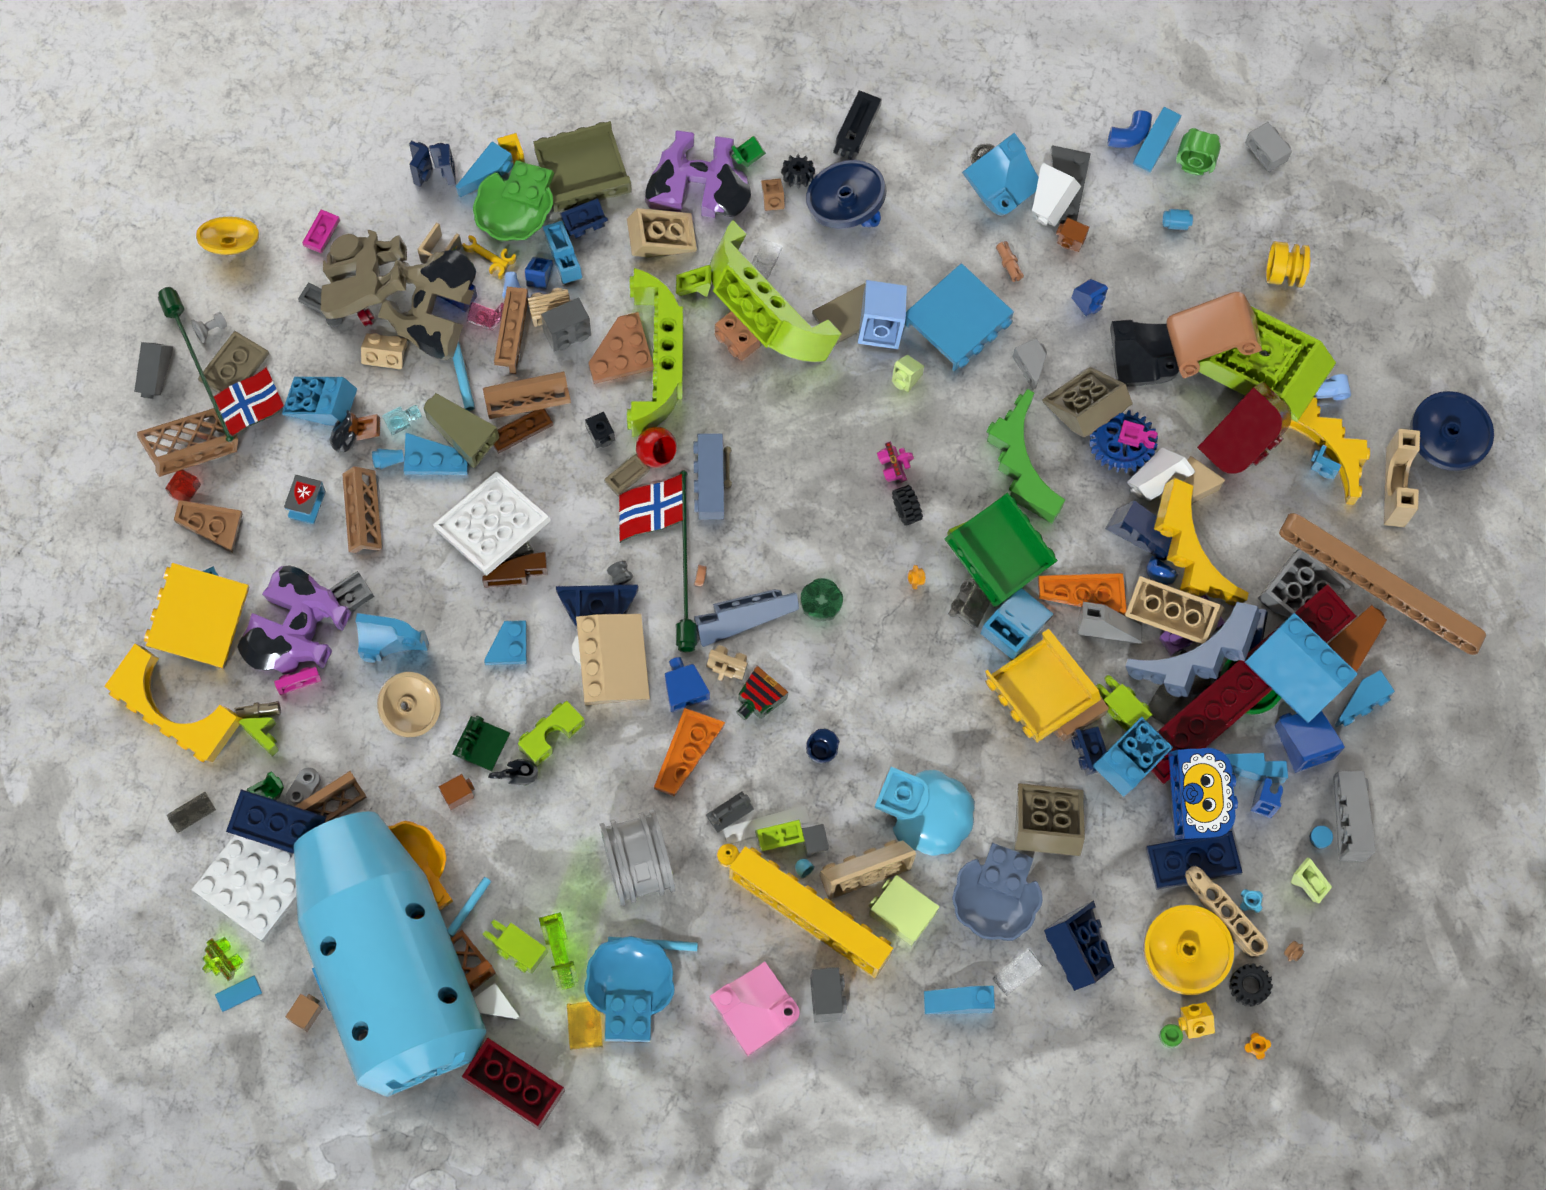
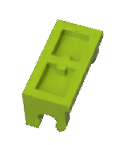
[755,820,804,852]

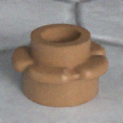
[1284,941,1305,961]

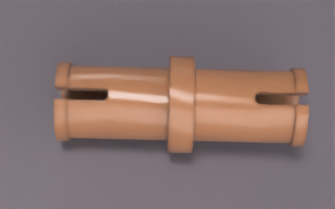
[996,241,1024,282]

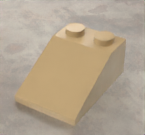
[627,208,697,257]

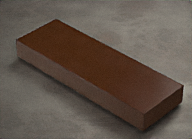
[493,408,553,454]

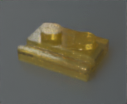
[567,1002,603,1050]

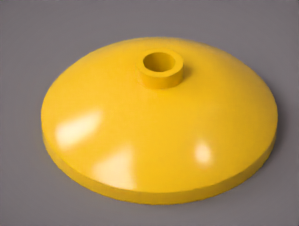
[196,217,259,255]

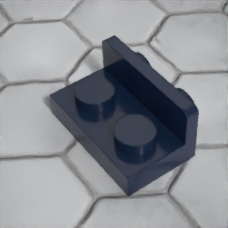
[429,143,456,185]

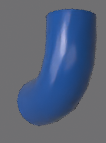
[1107,110,1152,148]

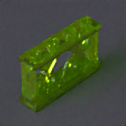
[539,912,579,990]

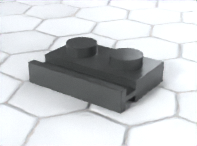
[330,571,375,612]

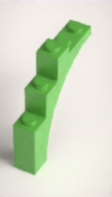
[986,389,1065,524]

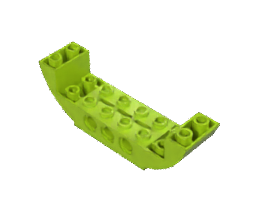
[710,220,842,362]
[627,268,683,437]

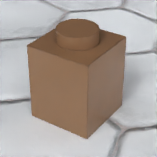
[285,994,323,1032]

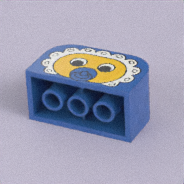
[1168,748,1238,840]

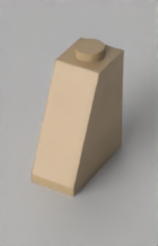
[1159,456,1225,504]

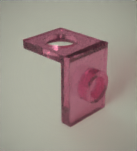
[467,302,504,331]

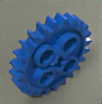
[1089,410,1158,473]

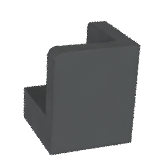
[802,824,829,858]

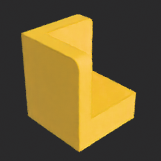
[497,133,525,166]

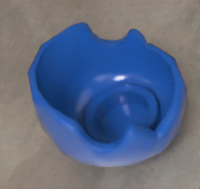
[1146,556,1178,585]

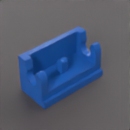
[1250,778,1283,818]

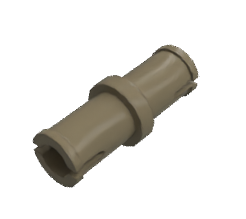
[234,701,281,719]

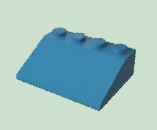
[1245,613,1358,723]

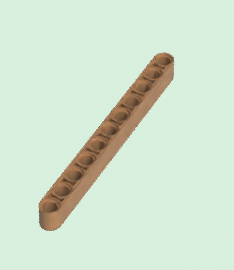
[1279,513,1486,655]

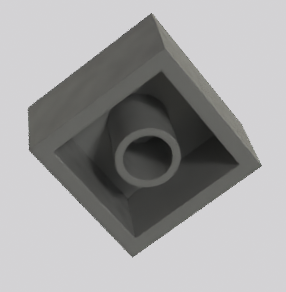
[541,297,591,352]
[810,967,847,1023]

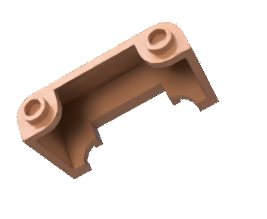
[1166,292,1262,379]

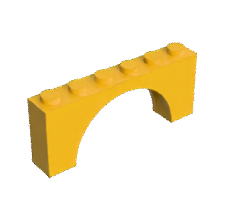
[104,644,243,763]

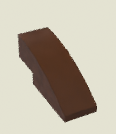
[482,552,548,588]

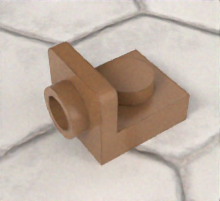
[761,178,785,211]

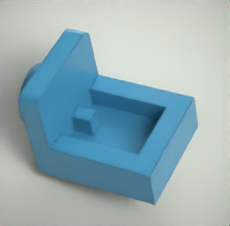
[1310,445,1341,480]

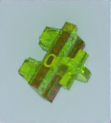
[202,937,243,981]

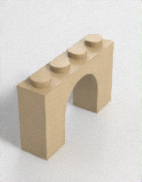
[1384,429,1420,527]

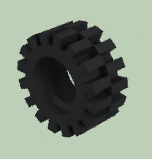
[892,484,923,526]
[1229,963,1273,1007]

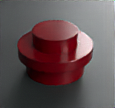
[357,308,375,327]

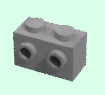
[1245,122,1292,172]

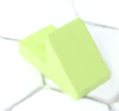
[1291,857,1332,903]

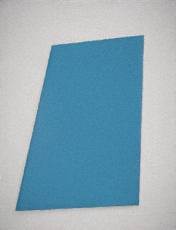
[215,976,262,1012]

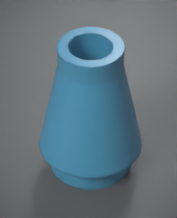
[372,449,404,469]

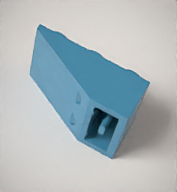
[282,377,357,426]
[980,588,1054,660]
[1093,717,1173,797]

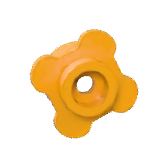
[908,565,926,590]
[1244,1032,1271,1060]

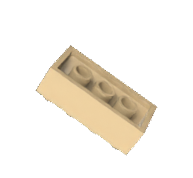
[1125,576,1224,644]

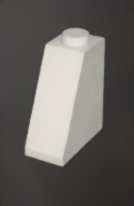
[1032,163,1081,227]
[1127,448,1195,501]

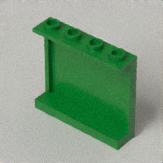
[944,492,1058,607]

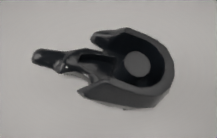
[329,410,357,452]
[488,759,538,786]

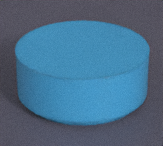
[1310,826,1333,849]

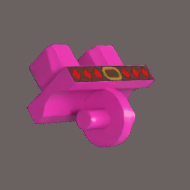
[877,441,914,483]

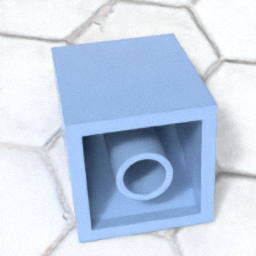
[858,280,907,349]

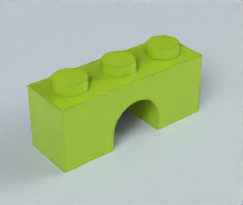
[518,700,585,767]

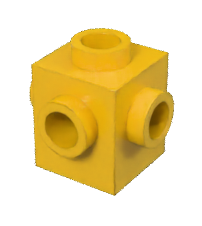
[1178,1002,1215,1039]

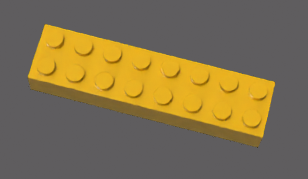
[729,846,893,978]

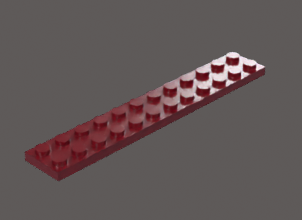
[1150,584,1357,785]

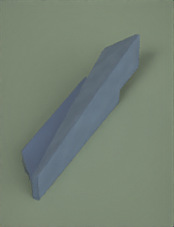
[694,589,799,647]

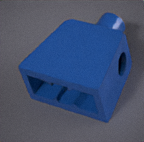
[665,657,710,712]

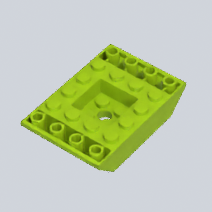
[1198,306,1336,422]

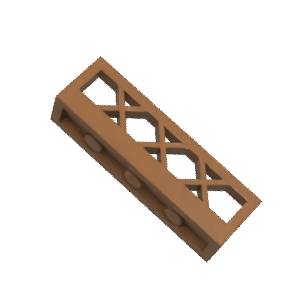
[494,286,528,374]
[483,371,571,420]
[342,466,382,553]
[295,771,367,823]

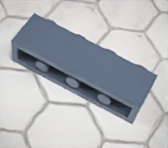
[693,434,724,520]

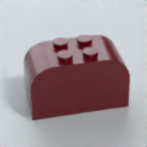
[1197,382,1291,474]

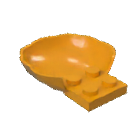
[388,821,453,919]

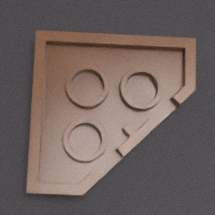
[588,312,654,384]

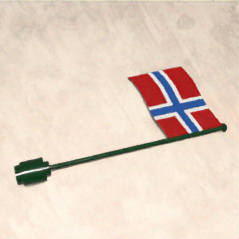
[158,287,284,442]
[619,470,697,652]

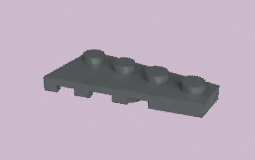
[1051,145,1091,224]

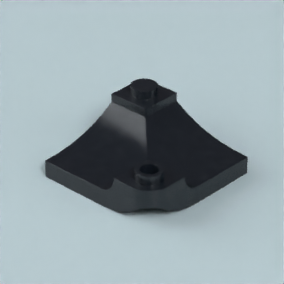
[1110,319,1179,387]

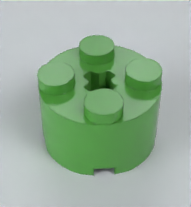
[1176,128,1221,175]

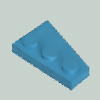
[404,433,468,475]

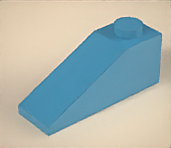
[455,141,514,197]
[924,986,995,1014]

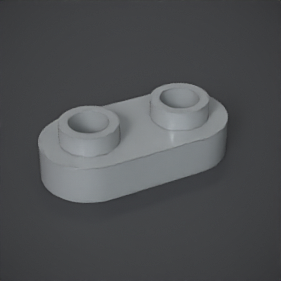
[286,767,321,806]

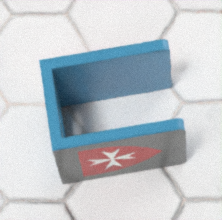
[284,474,326,524]

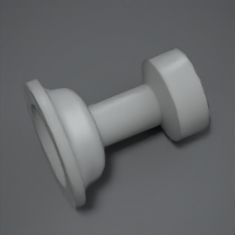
[191,312,227,343]

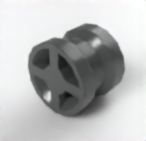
[607,561,633,585]

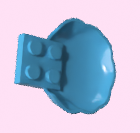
[584,936,674,1042]

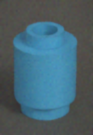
[1162,209,1193,230]

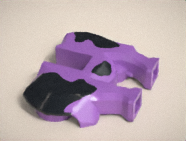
[645,130,751,218]
[237,565,352,674]

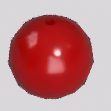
[636,427,677,468]

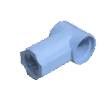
[1314,374,1351,400]

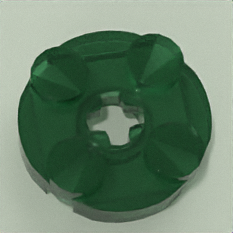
[800,578,843,621]

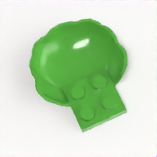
[473,160,554,241]

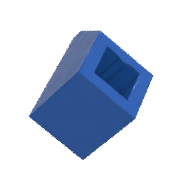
[1071,279,1108,316]

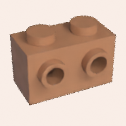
[714,311,760,361]

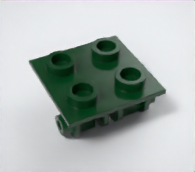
[452,715,511,772]

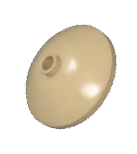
[377,672,441,738]

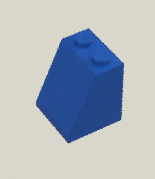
[1275,710,1345,773]

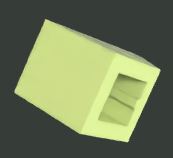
[892,355,924,392]

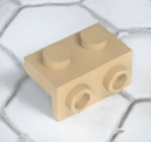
[361,333,407,369]

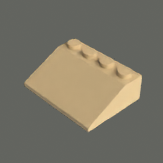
[576,614,650,706]
[819,840,916,900]

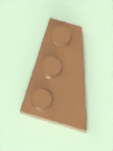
[174,500,243,553]

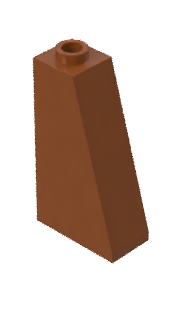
[1328,605,1387,690]

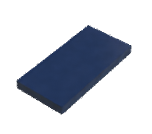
[226,789,327,854]
[1146,831,1243,890]

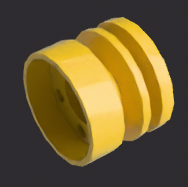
[1266,241,1311,288]

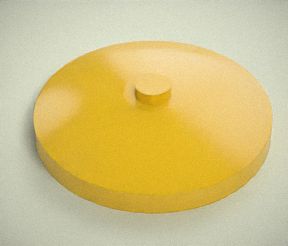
[1143,905,1234,995]

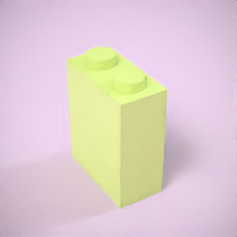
[869,875,940,946]

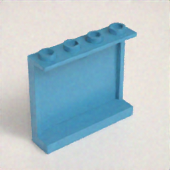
[904,263,1014,371]

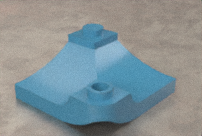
[962,133,1039,216]
[355,613,429,663]

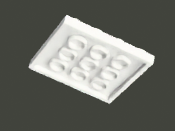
[433,471,551,576]
[191,835,297,942]

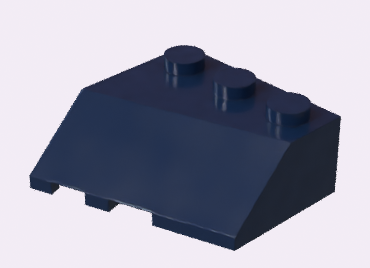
[1044,900,1115,991]

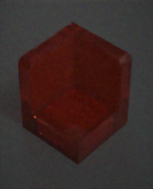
[165,469,201,502]

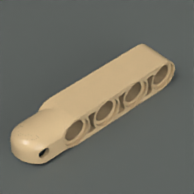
[1185,866,1268,958]

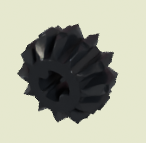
[781,154,815,189]

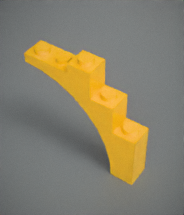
[1289,398,1370,505]
[1154,478,1249,606]

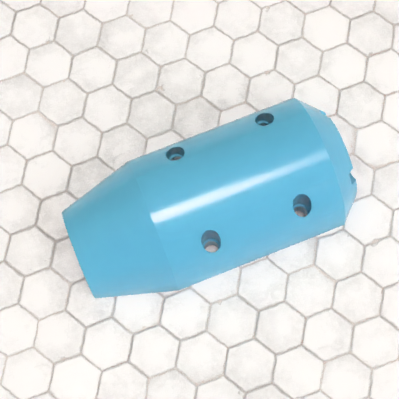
[294,811,487,1097]

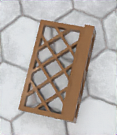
[137,408,238,477]

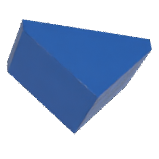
[525,257,553,289]

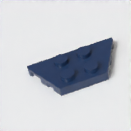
[556,585,638,629]

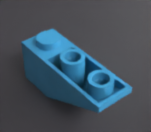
[1335,670,1395,727]

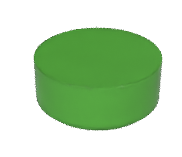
[1159,1024,1183,1048]

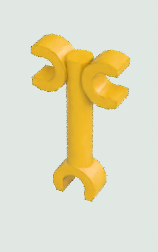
[462,235,517,280]

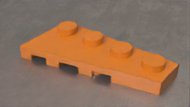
[1038,573,1127,616]
[654,708,725,796]

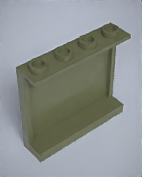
[533,121,632,213]

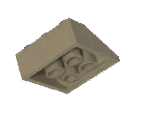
[1042,367,1133,438]
[1015,783,1085,856]

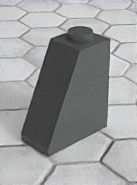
[134,342,174,399]

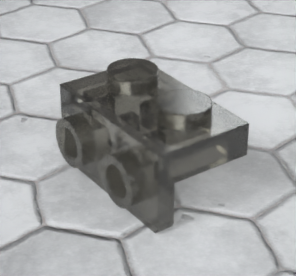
[948,579,991,628]

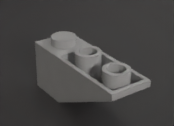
[1078,602,1142,644]

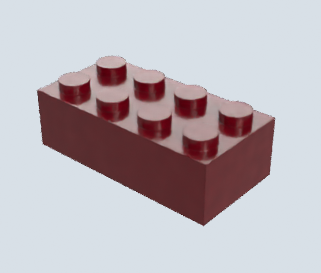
[462,1038,565,1130]

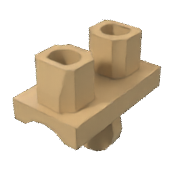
[706,645,747,681]

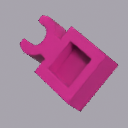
[1118,420,1158,449]

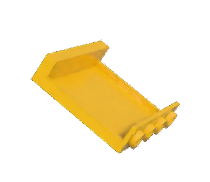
[144,563,250,669]
[985,629,1101,743]

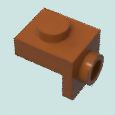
[348,413,380,441]

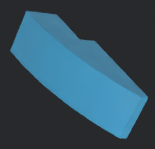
[1133,107,1182,173]
[543,221,582,284]
[1225,753,1288,783]

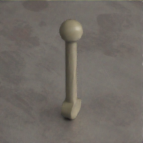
[723,446,732,489]

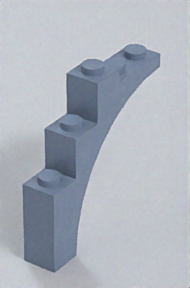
[1126,602,1261,697]

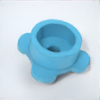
[1240,889,1263,913]

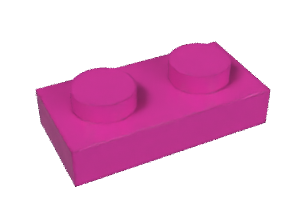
[302,209,340,254]
[274,667,321,695]

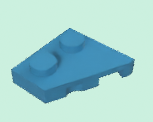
[484,620,527,665]

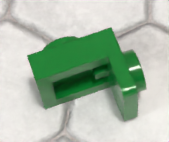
[731,136,766,167]
[246,771,284,800]

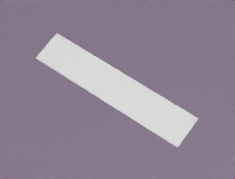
[723,805,810,844]

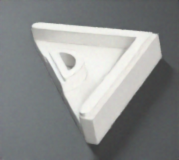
[474,983,520,1020]

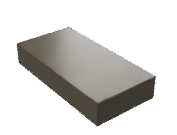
[604,454,650,496]

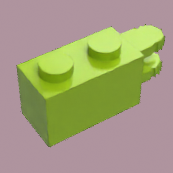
[1096,675,1152,732]
[482,919,548,974]

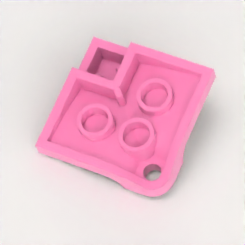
[710,962,800,1056]

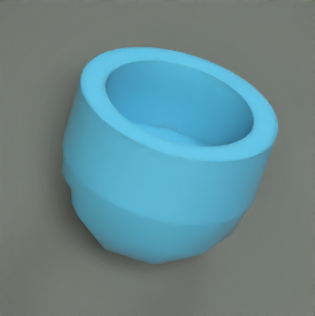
[795,859,815,878]

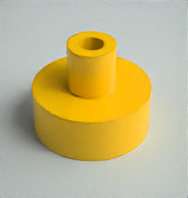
[717,844,739,867]

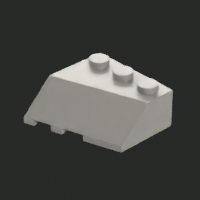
[1257,549,1352,617]

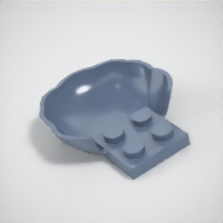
[952,843,1043,941]

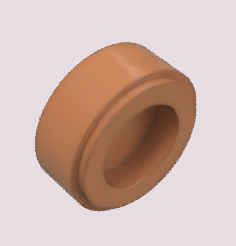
[694,565,707,587]

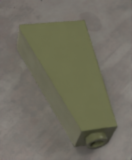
[423,393,499,468]

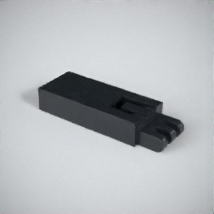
[833,90,882,160]

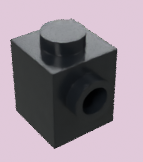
[585,412,615,448]

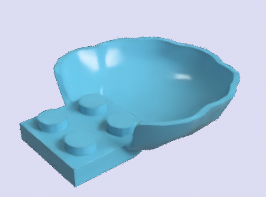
[874,767,975,856]

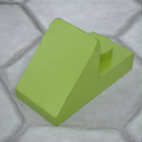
[676,265,711,297]
[239,717,279,757]

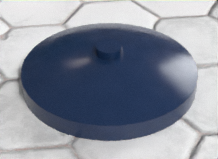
[806,160,887,229]
[1410,391,1494,471]

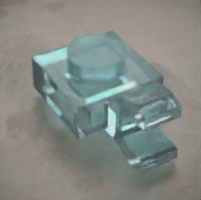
[382,405,422,435]

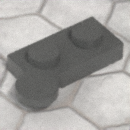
[298,282,343,327]

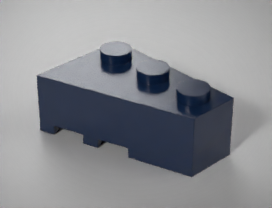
[1105,500,1172,561]

